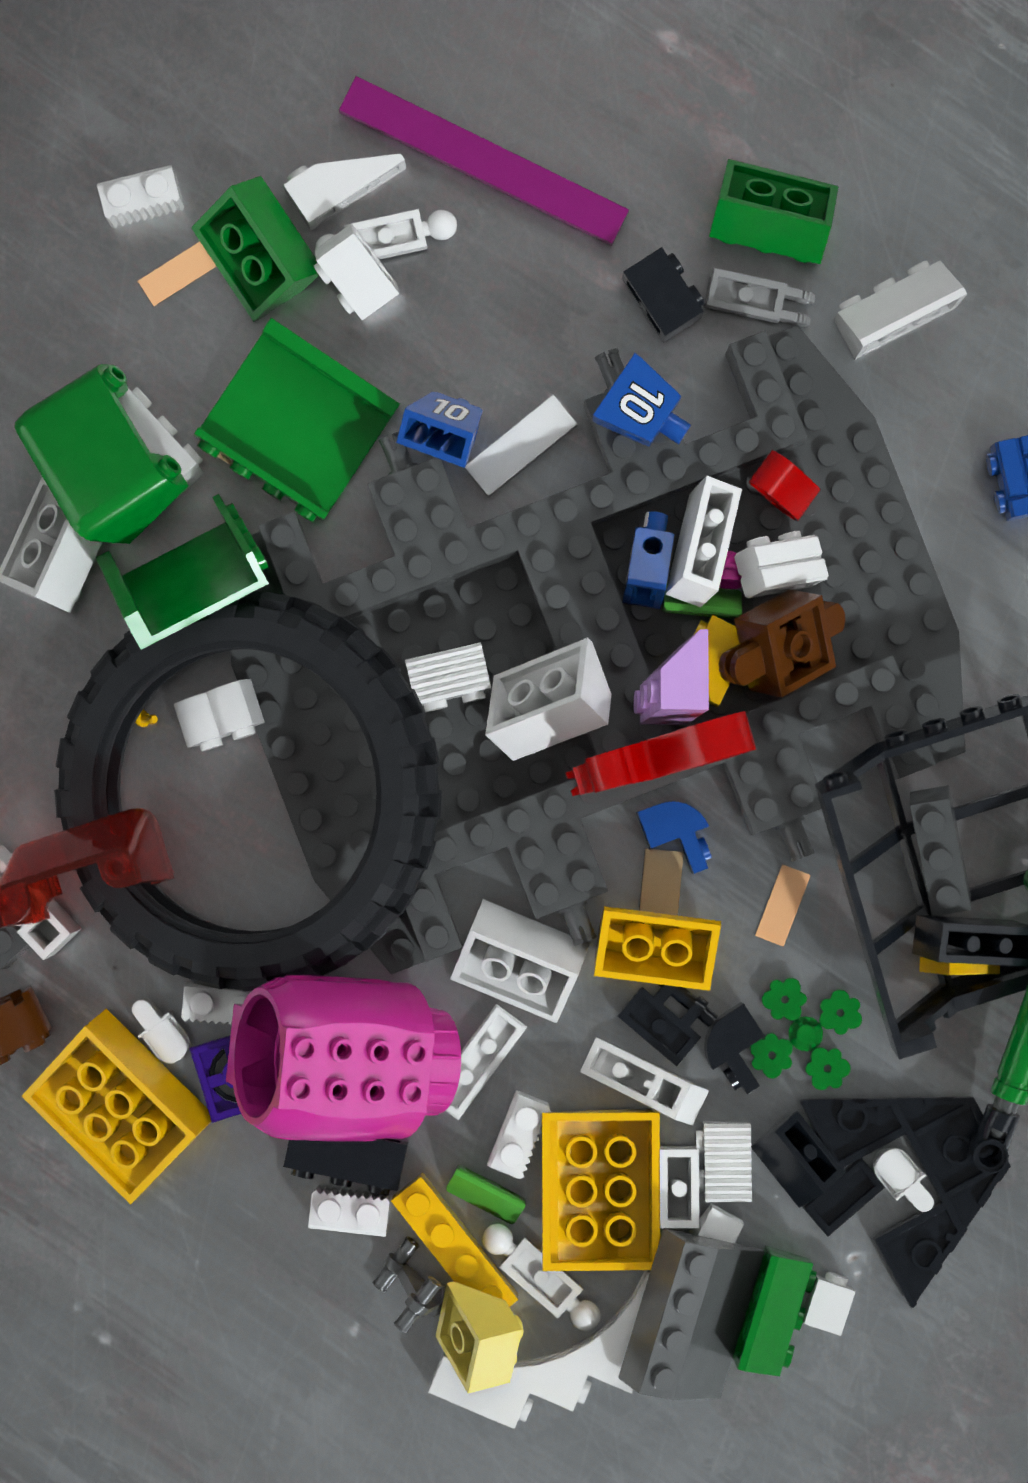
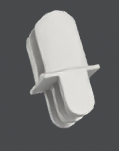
[132,998,191,1063]
[872,1146,934,1212]

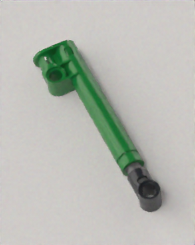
[969,869,1028,1174]

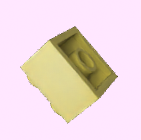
[435,1281,523,1394]

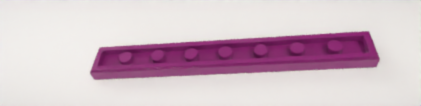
[339,76,629,246]

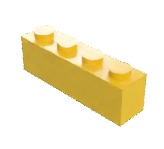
[391,1172,518,1307]

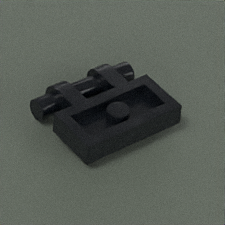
[617,984,718,1067]

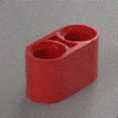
[749,450,821,521]

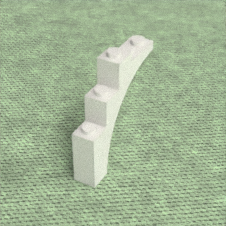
[428,1270,651,1429]

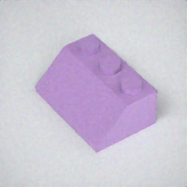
[634,629,709,725]

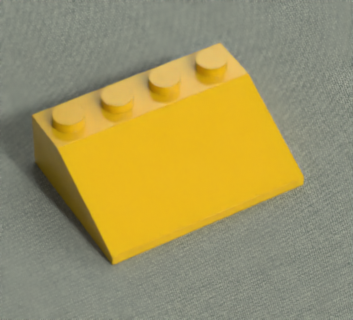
[21,1008,212,1205]
[542,1109,660,1271]

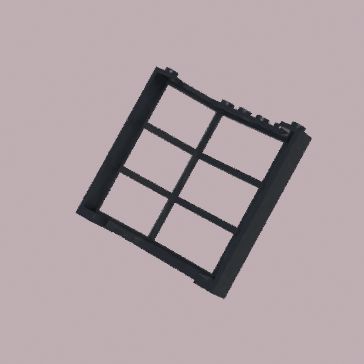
[815,694,1028,1060]

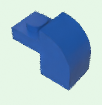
[636,801,712,874]

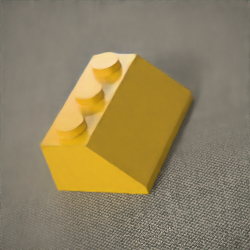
[594,906,721,991]

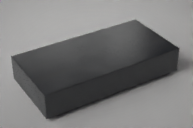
[802,1158,885,1237]

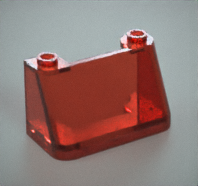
[0,808,175,928]

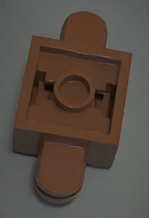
[719,589,845,697]

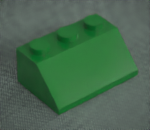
[709,159,839,264]
[191,176,319,322]
[733,1245,817,1377]

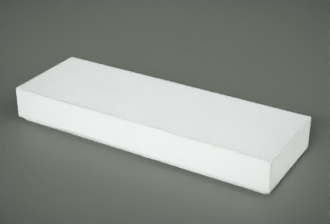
[465,395,577,498]
[445,1003,527,1120]

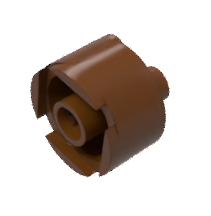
[0,985,52,1065]

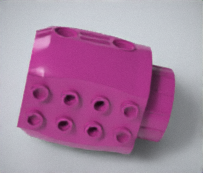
[226,975,461,1141]

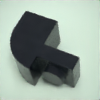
[704,1002,765,1094]

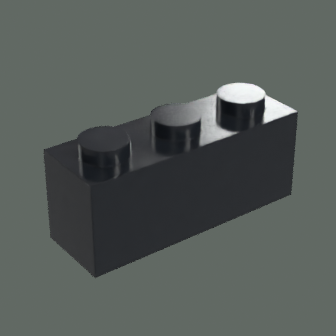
[912,915,1028,967]
[283,1138,409,1196]

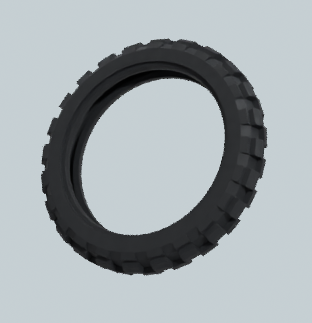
[54,591,442,992]

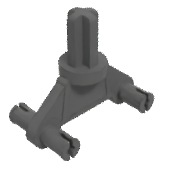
[372,1236,446,1333]

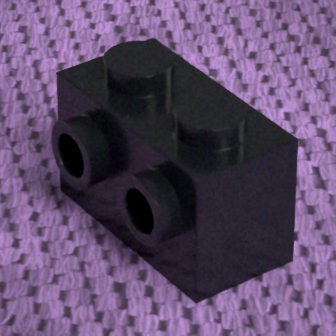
[622,247,705,343]
[751,1111,846,1208]

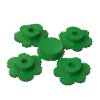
[750,978,862,1090]

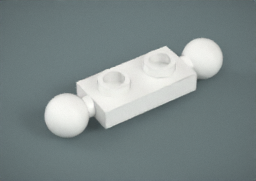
[315,209,457,259]
[482,1223,601,1332]

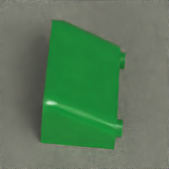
[14,364,189,544]

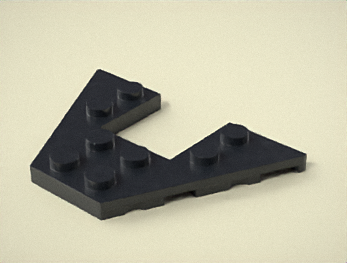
[799,1096,1011,1309]

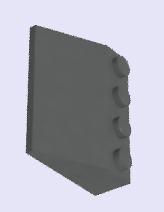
[618,1228,765,1400]

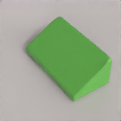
[662,583,742,619]
[446,1165,526,1224]

